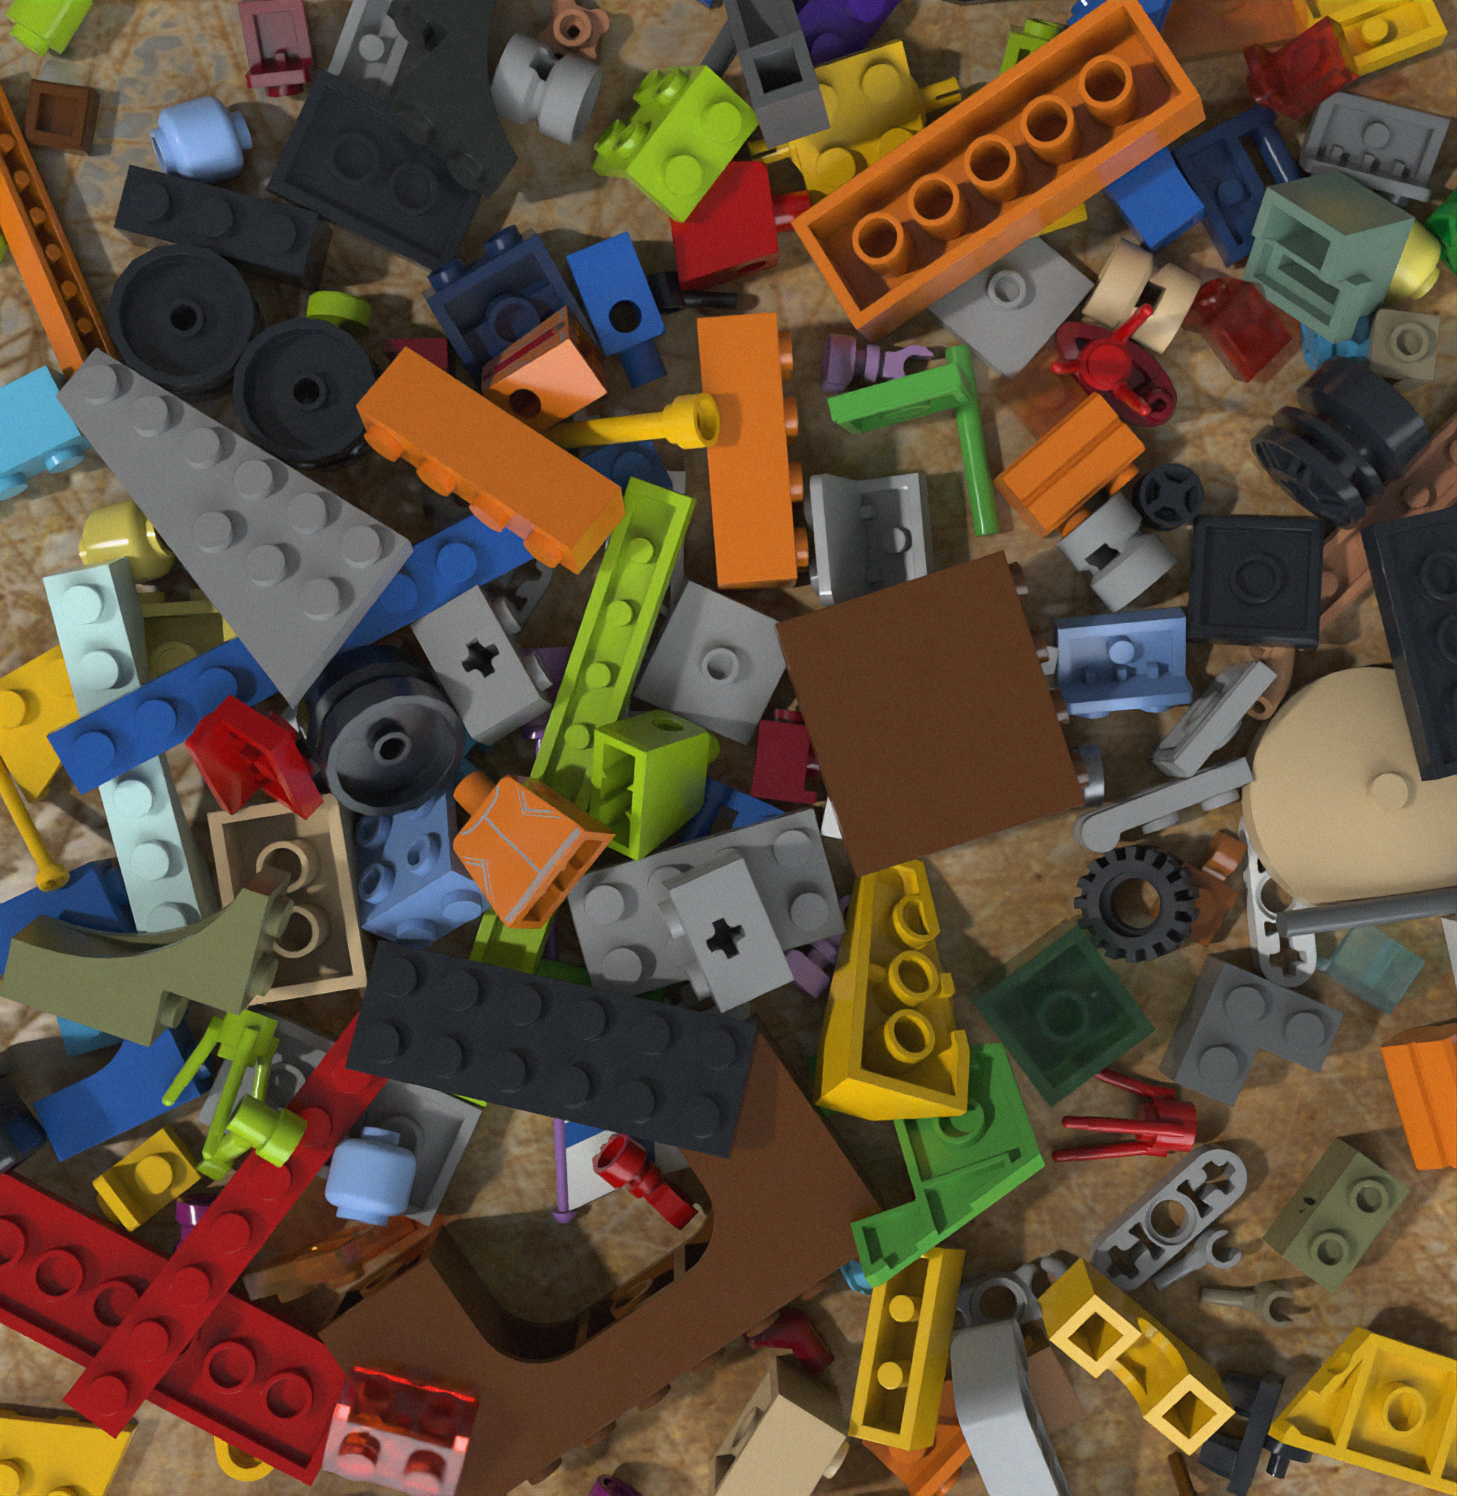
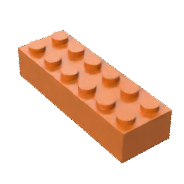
[790,0,1206,344]

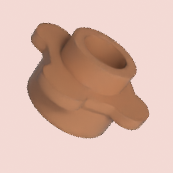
[537,0,610,64]

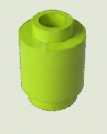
[4,0,94,57]

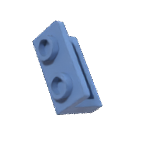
[1053,607,1193,719]

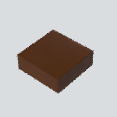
[22,79,100,157]

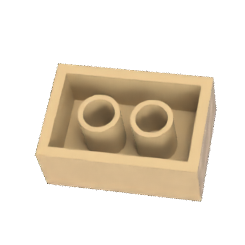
[207,793,376,1006]

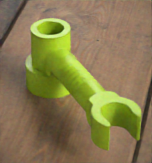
[196,1093,308,1182]

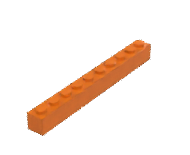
[0,83,119,454]

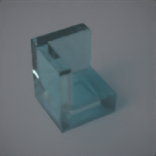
[1315,926,1426,1015]

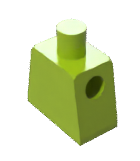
[589,709,720,861]

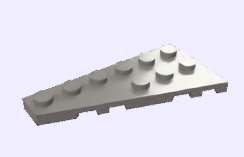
[55,348,414,709]

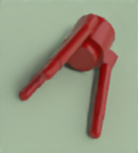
[1050,303,1154,416]
[1052,1061,1197,1162]

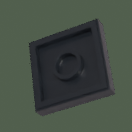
[1186,514,1325,650]

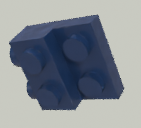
[421,225,601,394]

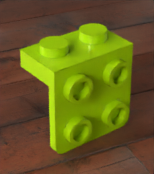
[590,65,759,222]

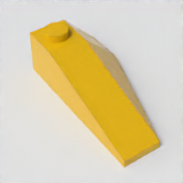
[812,859,970,1121]

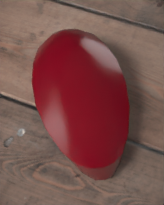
[1054,321,1177,428]

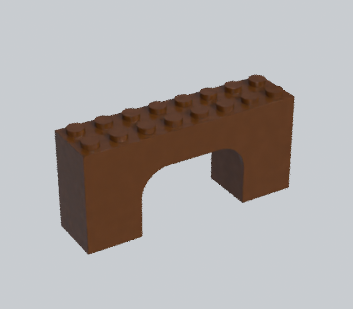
[317,1012,888,1496]

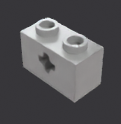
[410,585,554,746]
[657,851,795,1013]

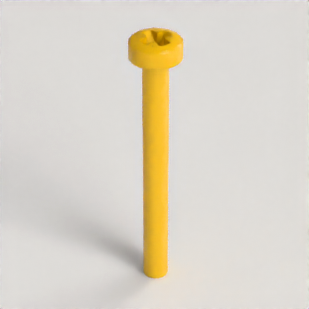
[0,758,70,892]

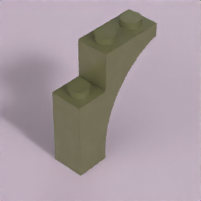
[0,865,293,1047]

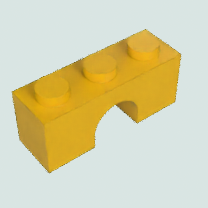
[1037,1257,1236,1456]

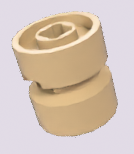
[1081,237,1202,354]

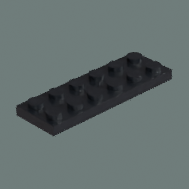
[345,940,761,1160]

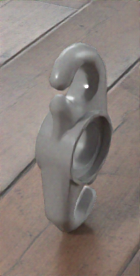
[956,1255,1069,1329]

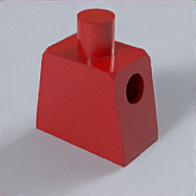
[669,160,811,291]

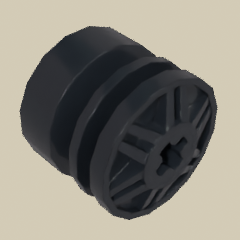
[1250,355,1431,530]

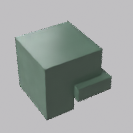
[1241,170,1416,344]

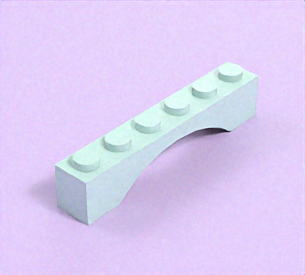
[43,556,219,933]

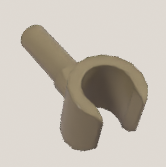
[1199,1281,1295,1328]

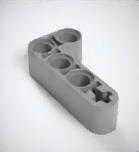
[950,1317,1073,1496]

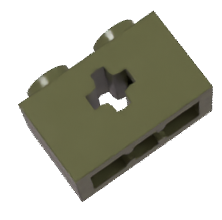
[1262,1137,1411,1295]

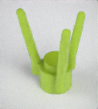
[162,1009,280,1160]

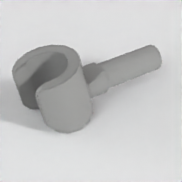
[1152,1226,1242,1291]

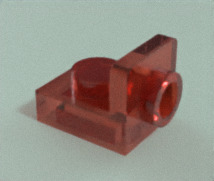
[1243,15,1360,121]
[1181,276,1292,383]

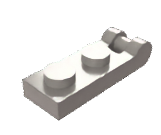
[1071,757,1254,853]

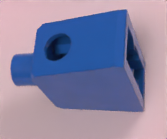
[566,231,668,389]

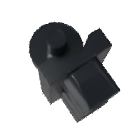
[1197,1369,1313,1496]

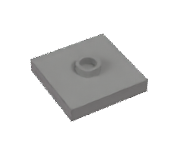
[923,236,1095,385]
[631,576,786,746]
[1148,660,1278,777]

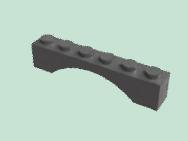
[723,0,831,149]

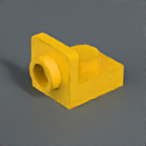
[92,1124,205,1232]

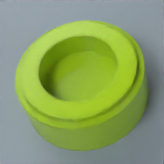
[306,291,372,336]

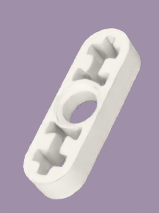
[1238,816,1317,988]

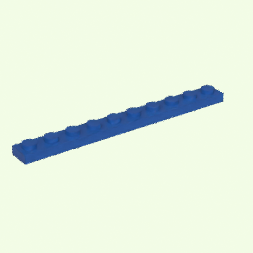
[46,440,673,795]

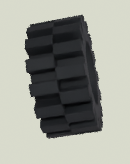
[1074,845,1200,963]

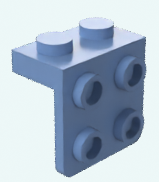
[355,777,492,949]

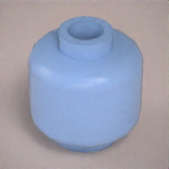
[150,95,252,185]
[325,1126,417,1226]

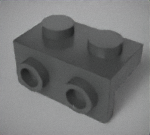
[1297,85,1451,208]

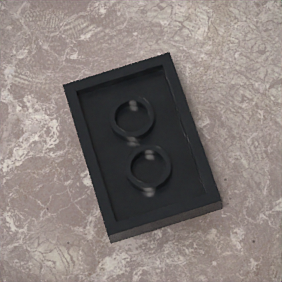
[265,68,482,273]

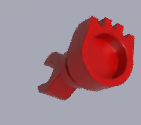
[592,1133,698,1231]

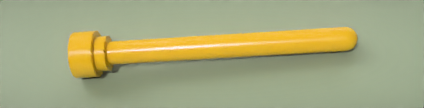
[540,392,720,449]

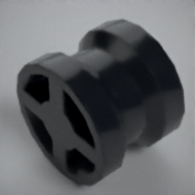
[1131,463,1204,532]

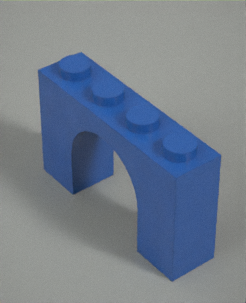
[0,858,215,1162]

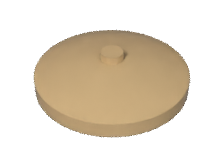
[1241,667,1457,908]

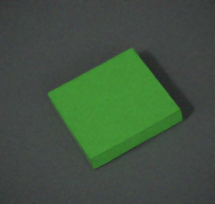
[827,362,974,435]

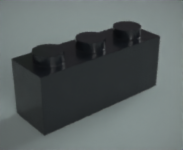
[114,165,333,292]

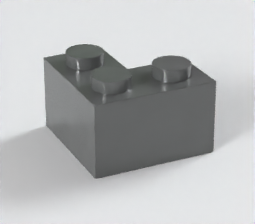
[1158,955,1345,1107]

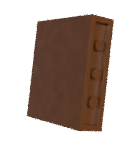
[774,550,1090,878]

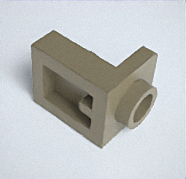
[1366,308,1441,393]

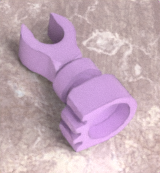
[820,333,934,393]
[783,894,851,1000]

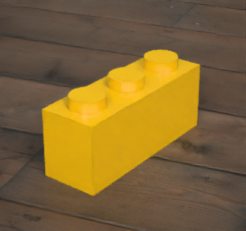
[848,1244,966,1451]

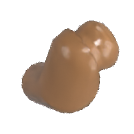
[1247,646,1295,720]

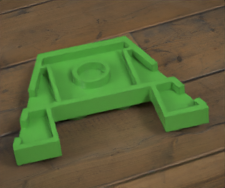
[806,1043,1046,1288]

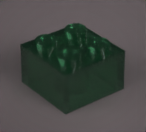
[964,918,1156,1107]

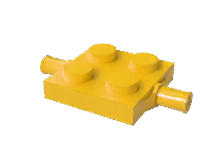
[746,39,962,206]

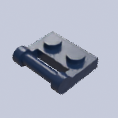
[1170,100,1303,268]

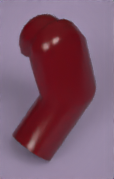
[742,1307,835,1376]

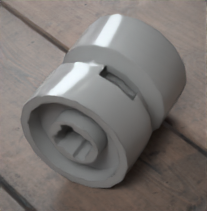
[490,32,603,147]
[1055,491,1178,613]

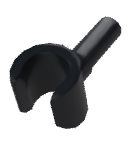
[648,271,738,315]

